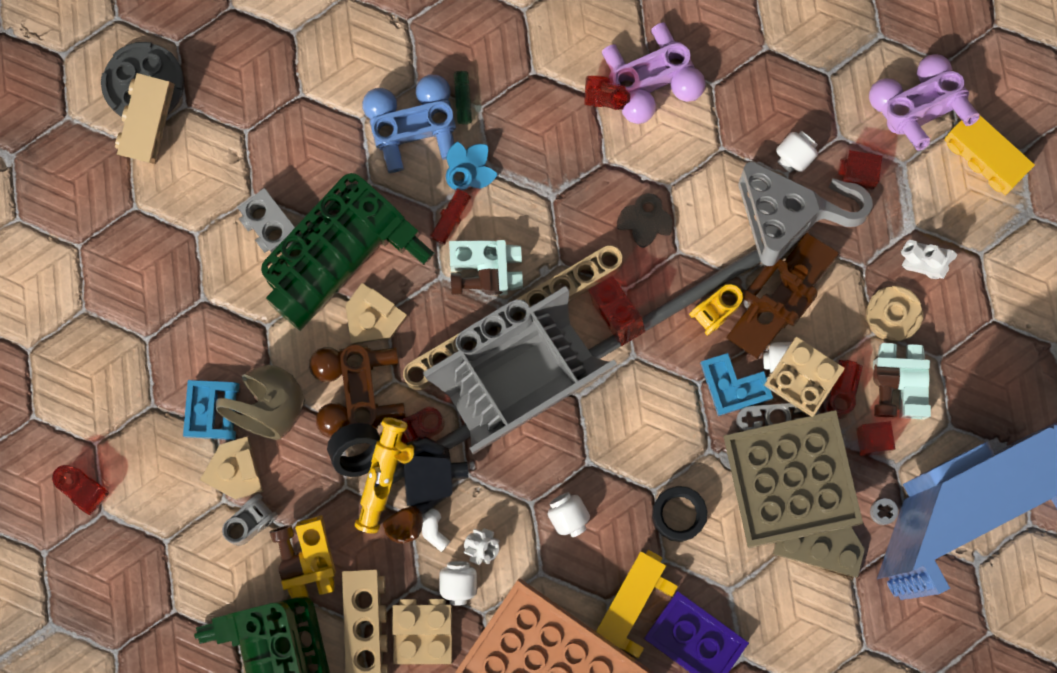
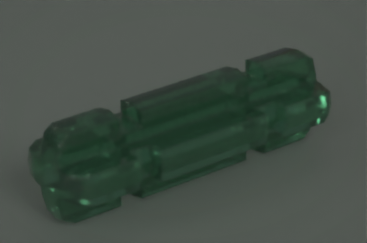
[454,71,472,125]

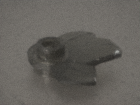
[617,193,673,248]

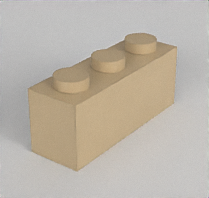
[115,73,175,164]

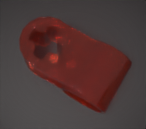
[401,407,445,452]
[52,465,109,516]

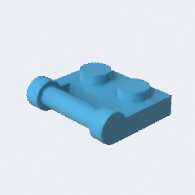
[183,380,240,440]

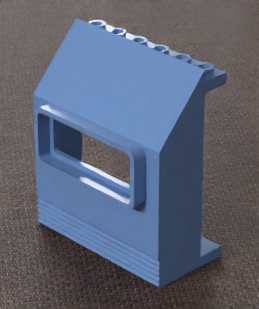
[877,422,1057,600]

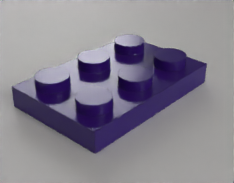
[643,591,749,673]

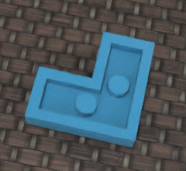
[700,353,773,416]

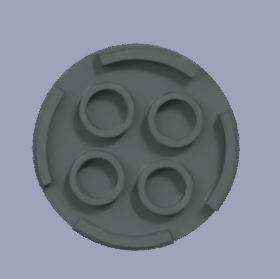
[101,42,184,117]

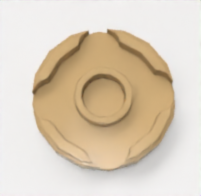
[866,286,923,342]

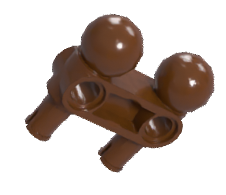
[309,345,406,438]

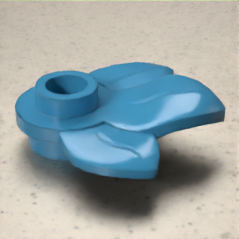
[445,142,497,191]

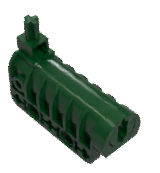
[261,173,435,331]
[194,596,330,673]

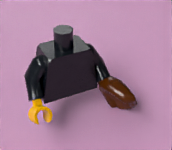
[383,437,469,544]

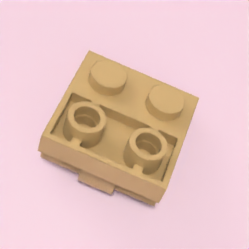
[764,337,845,417]

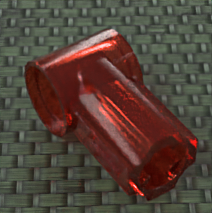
[584,76,630,110]
[826,360,863,419]

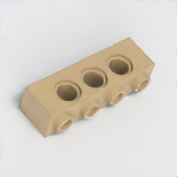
[342,570,389,673]

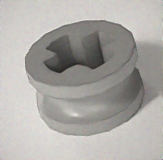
[870,498,898,525]

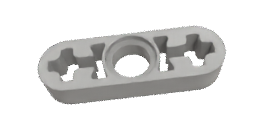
[736,403,820,431]

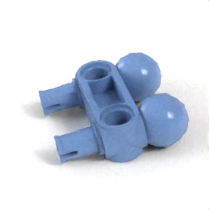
[362,74,456,173]

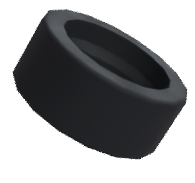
[327,423,380,477]
[652,486,708,542]

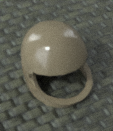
[216,365,305,440]

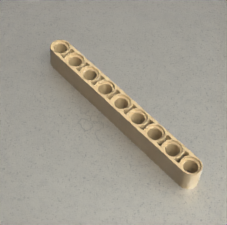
[403,246,622,390]

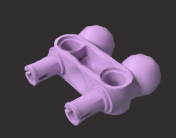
[602,22,706,124]
[869,54,979,151]

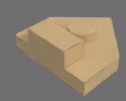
[345,283,408,345]
[200,437,264,500]

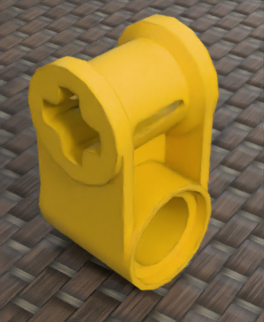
[689,284,743,336]

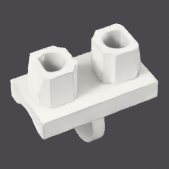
[901,240,957,279]

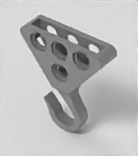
[738,162,873,266]

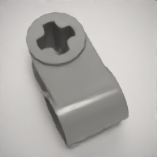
[222,494,278,546]

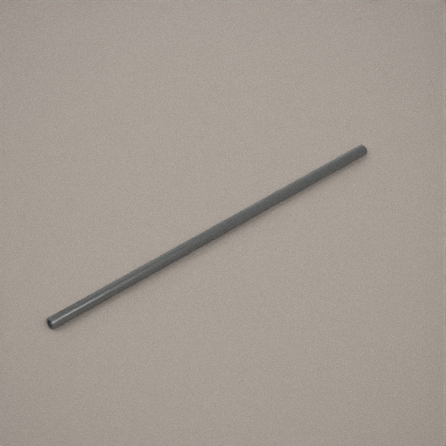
[374,244,764,487]

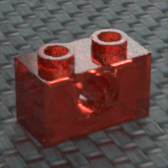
[588,275,645,346]

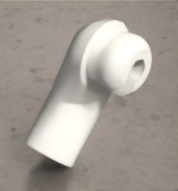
[422,509,451,552]

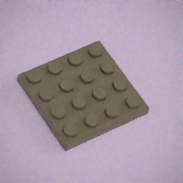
[723,410,863,548]

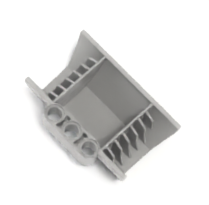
[423,286,617,455]

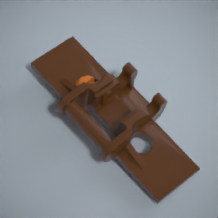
[726,233,839,359]

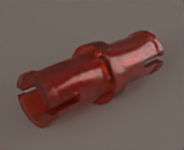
[429,188,472,245]

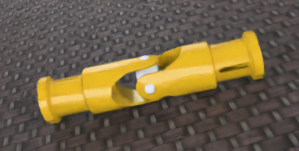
[354,417,408,534]

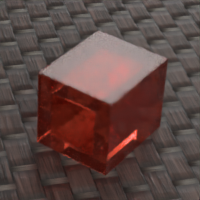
[838,150,883,190]
[856,421,895,457]

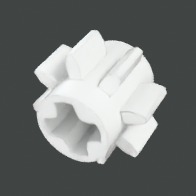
[464,528,500,565]

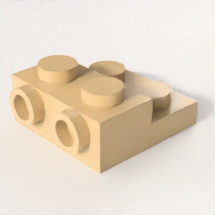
[393,599,452,664]

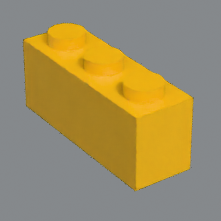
[944,115,1035,196]

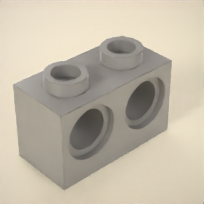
[238,188,300,253]

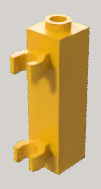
[596,550,678,658]

